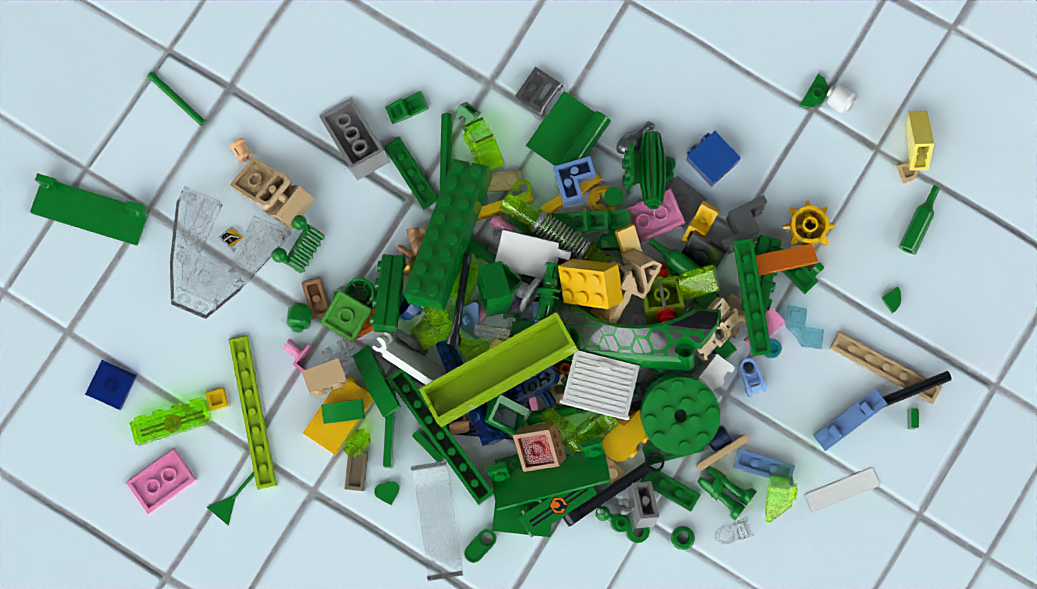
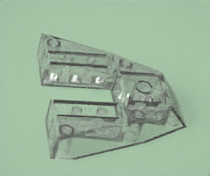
[170,185,292,319]

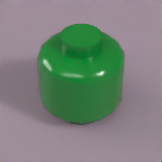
[286,303,312,333]

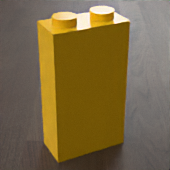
[303,375,374,456]

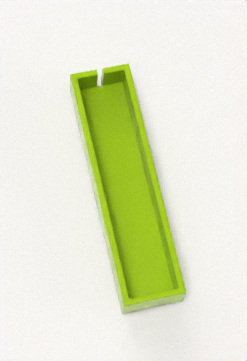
[419,312,578,427]

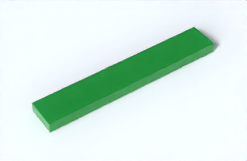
[732,238,772,357]

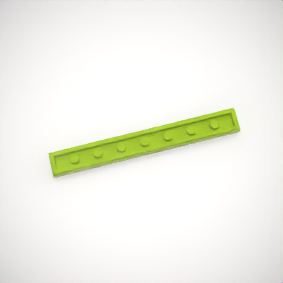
[229,335,277,490]

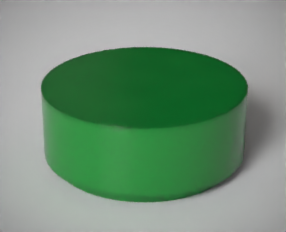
[604,187,623,207]

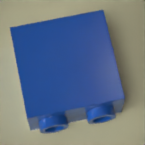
[686,131,741,188]

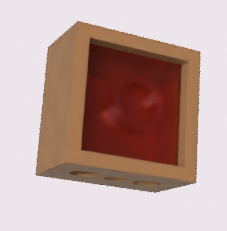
[513,421,566,472]

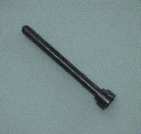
[446,253,471,346]

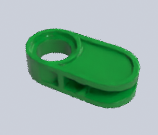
[464,529,496,563]

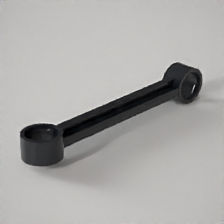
[562,452,664,527]

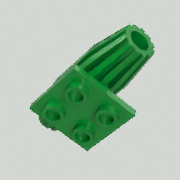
[622,131,666,209]

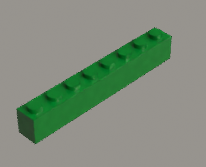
[387,369,494,506]

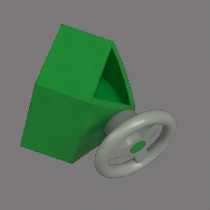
[477,261,542,317]

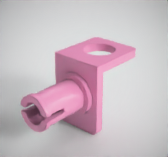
[283,339,313,371]

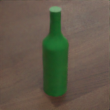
[899,185,940,255]
[648,237,713,291]

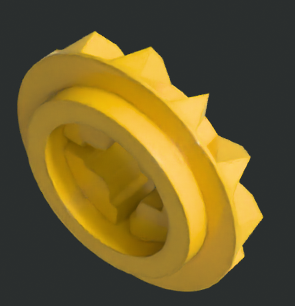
[588,186,617,211]

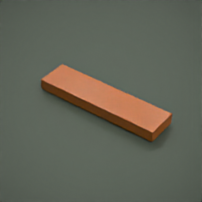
[756,244,818,276]

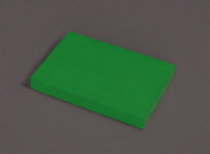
[492,501,552,537]

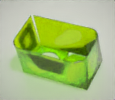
[676,265,720,300]

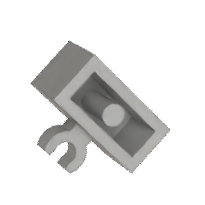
[619,481,659,528]

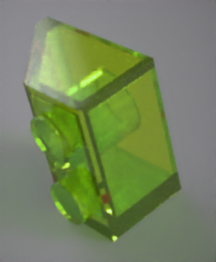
[765,474,798,523]

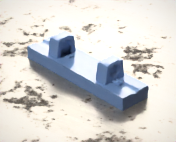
[814,389,888,451]

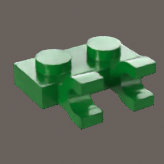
[782,262,825,295]

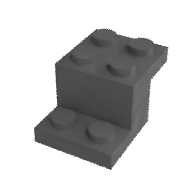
[720,195,767,254]

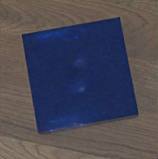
[85,360,137,411]

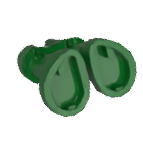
[697,466,757,521]

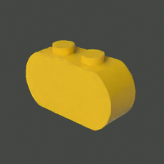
[602,408,648,462]

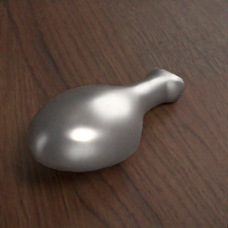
[616,121,655,154]

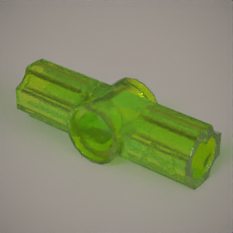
[540,407,585,454]

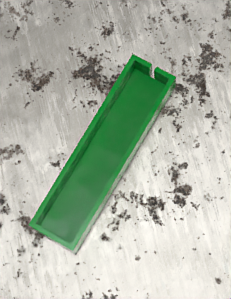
[403,159,493,311]

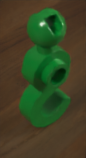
[595,506,650,543]

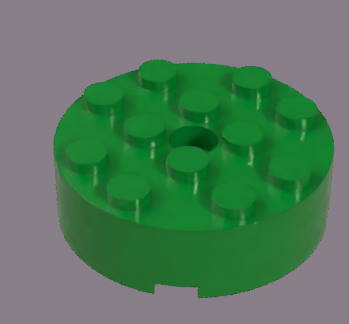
[640,373,720,455]

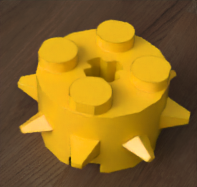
[782,200,835,246]

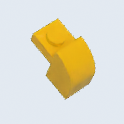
[682,201,720,243]

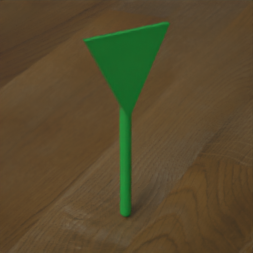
[207,471,254,526]

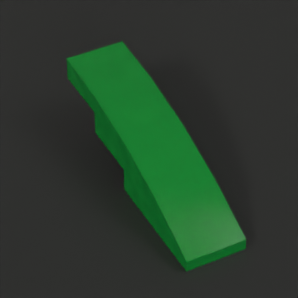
[552,209,631,233]
[353,345,401,418]

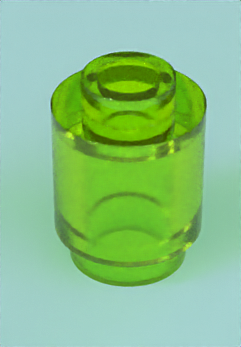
[344,429,371,458]

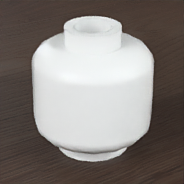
[826,84,856,113]

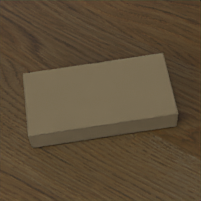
[344,450,368,491]

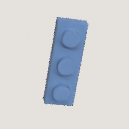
[733,448,795,485]

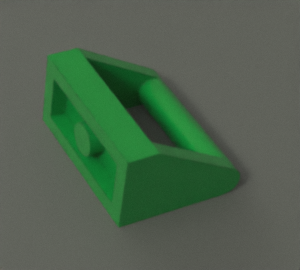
[485,394,531,436]

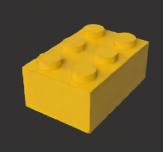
[558,259,623,309]

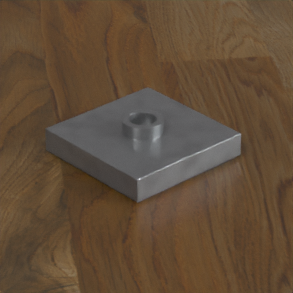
[667,176,707,229]

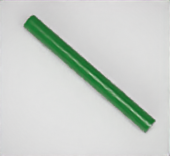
[147,71,206,126]

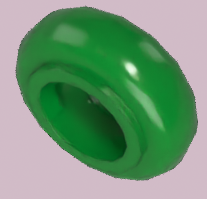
[671,526,695,550]

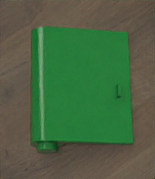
[526,91,611,166]

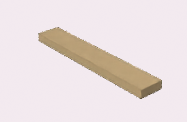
[829,331,942,404]

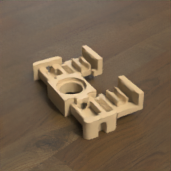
[695,297,744,361]

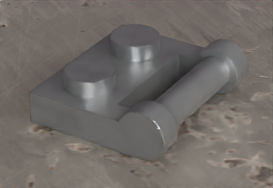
[514,67,563,117]

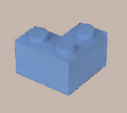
[553,156,596,208]

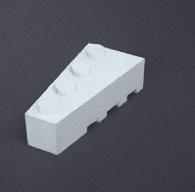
[674,354,735,417]

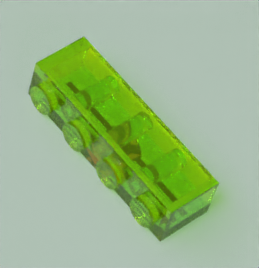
[129,397,213,446]

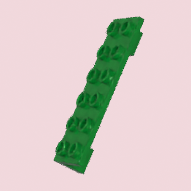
[30,173,150,246]
[486,437,611,510]

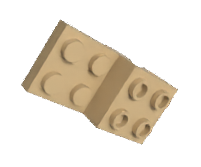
[230,157,315,230]
[591,248,662,324]

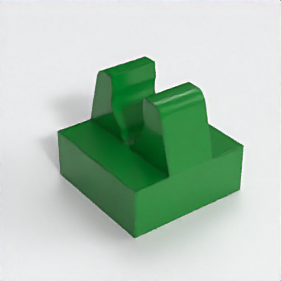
[455,102,481,126]

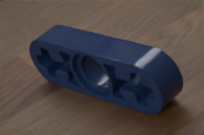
[508,368,560,403]

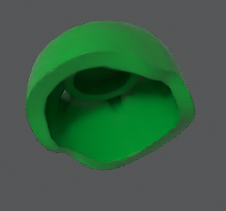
[344,278,375,306]

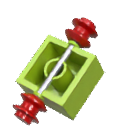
[641,261,685,325]

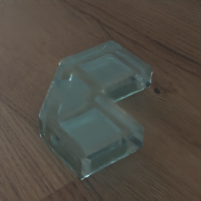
[785,305,824,349]

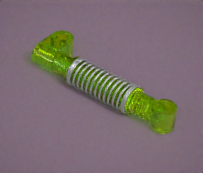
[499,179,620,263]

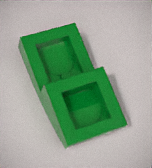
[385,91,429,124]

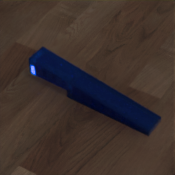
[435,340,506,446]

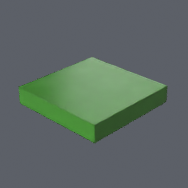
[320,290,373,342]

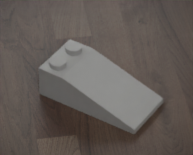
[319,97,390,180]

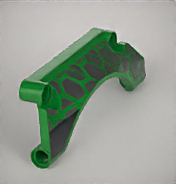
[551,297,721,371]

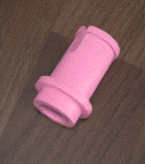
[490,215,515,232]

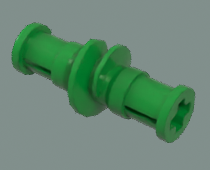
[534,262,561,321]

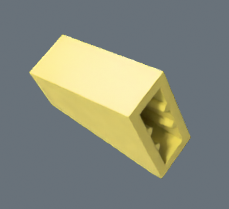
[906,111,934,170]

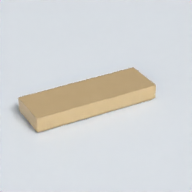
[696,434,750,472]

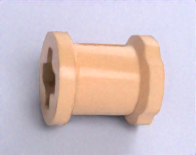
[229,138,253,163]

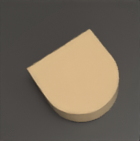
[896,162,919,184]

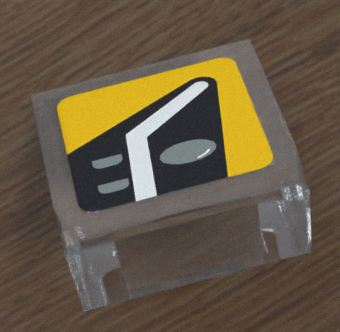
[218,226,246,252]

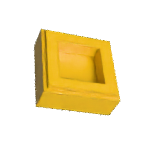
[205,387,229,412]

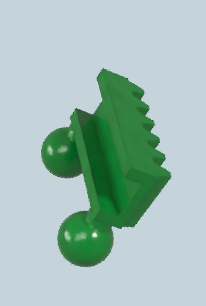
[272,215,325,273]

